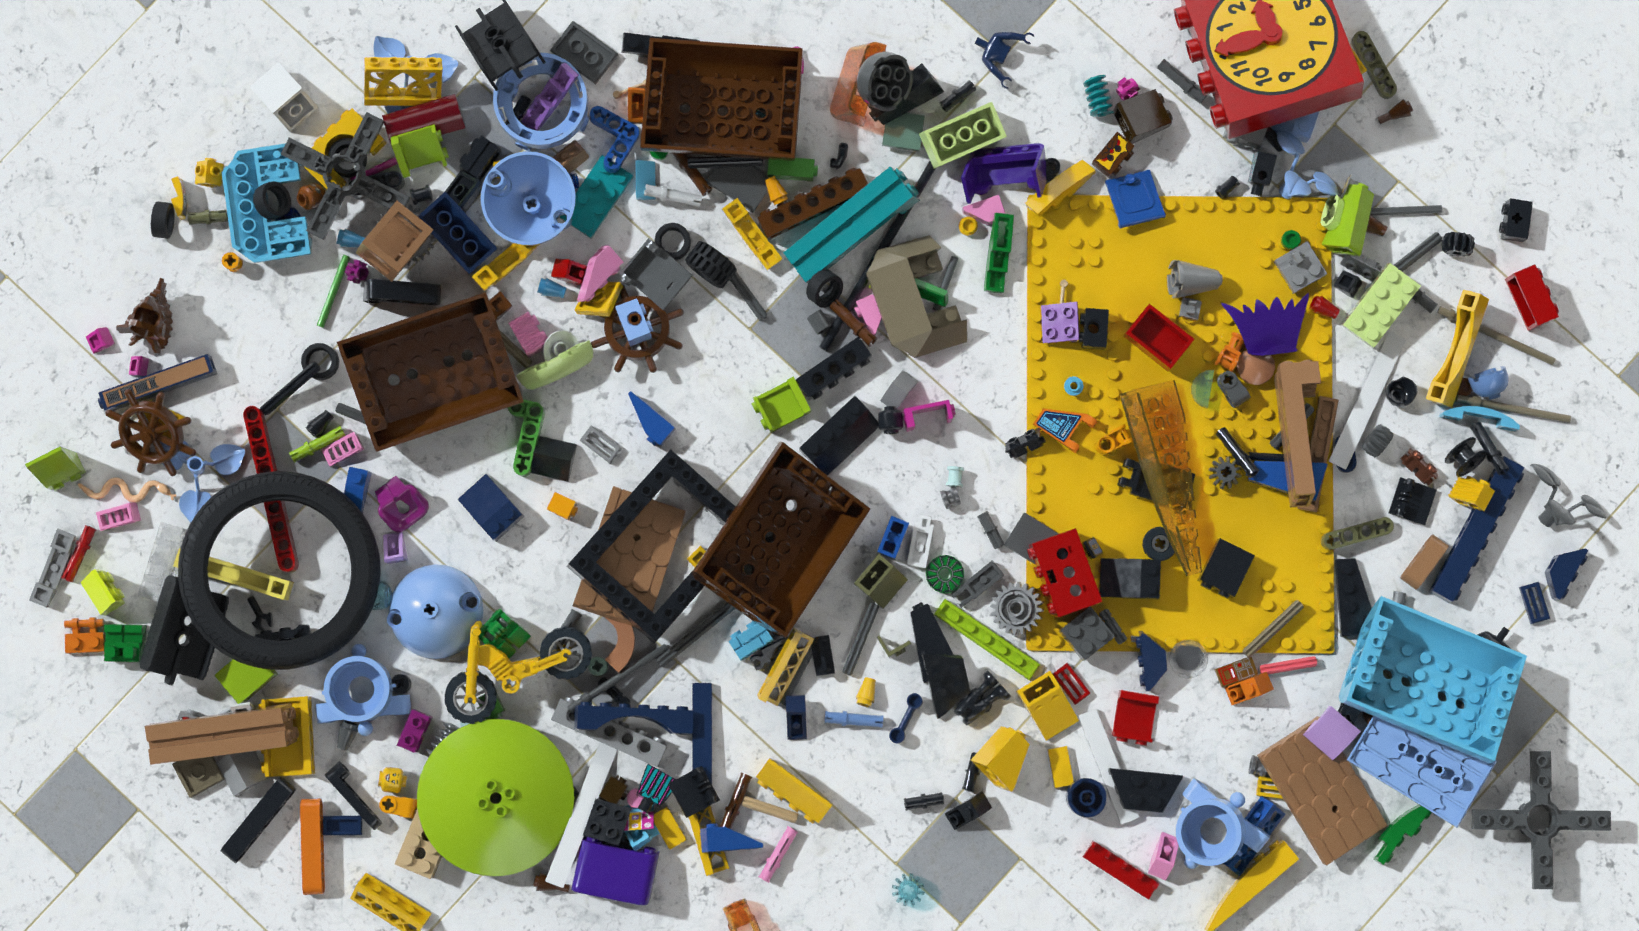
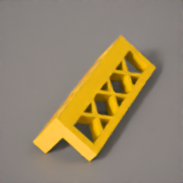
[757,627,814,706]
[689,806,729,876]
[350,873,432,931]

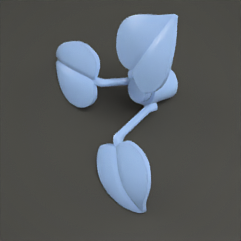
[373,36,458,114]
[1276,131,1340,199]
[161,440,245,523]

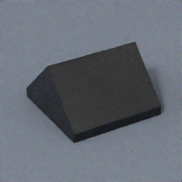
[445,170,483,213]
[531,436,577,482]

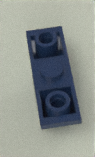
[1544,548,1588,601]
[1136,631,1167,691]

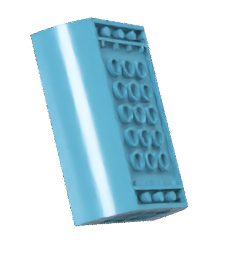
[1339,596,1527,763]

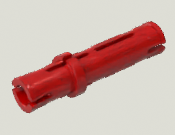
[61,525,97,583]

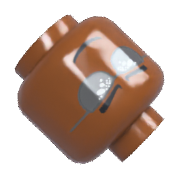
[297,183,325,210]

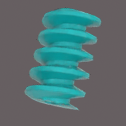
[1083,75,1114,117]

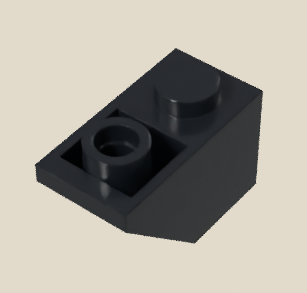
[945,791,992,830]

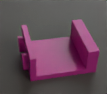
[903,400,956,432]

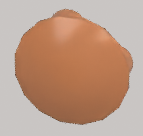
[1237,350,1275,385]

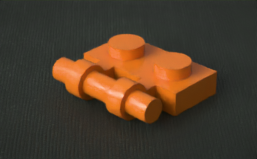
[64,617,106,653]

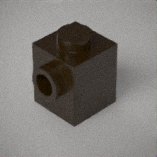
[599,774,630,804]

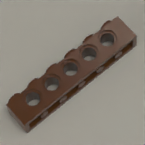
[758,168,868,241]

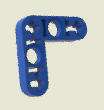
[589,106,640,173]

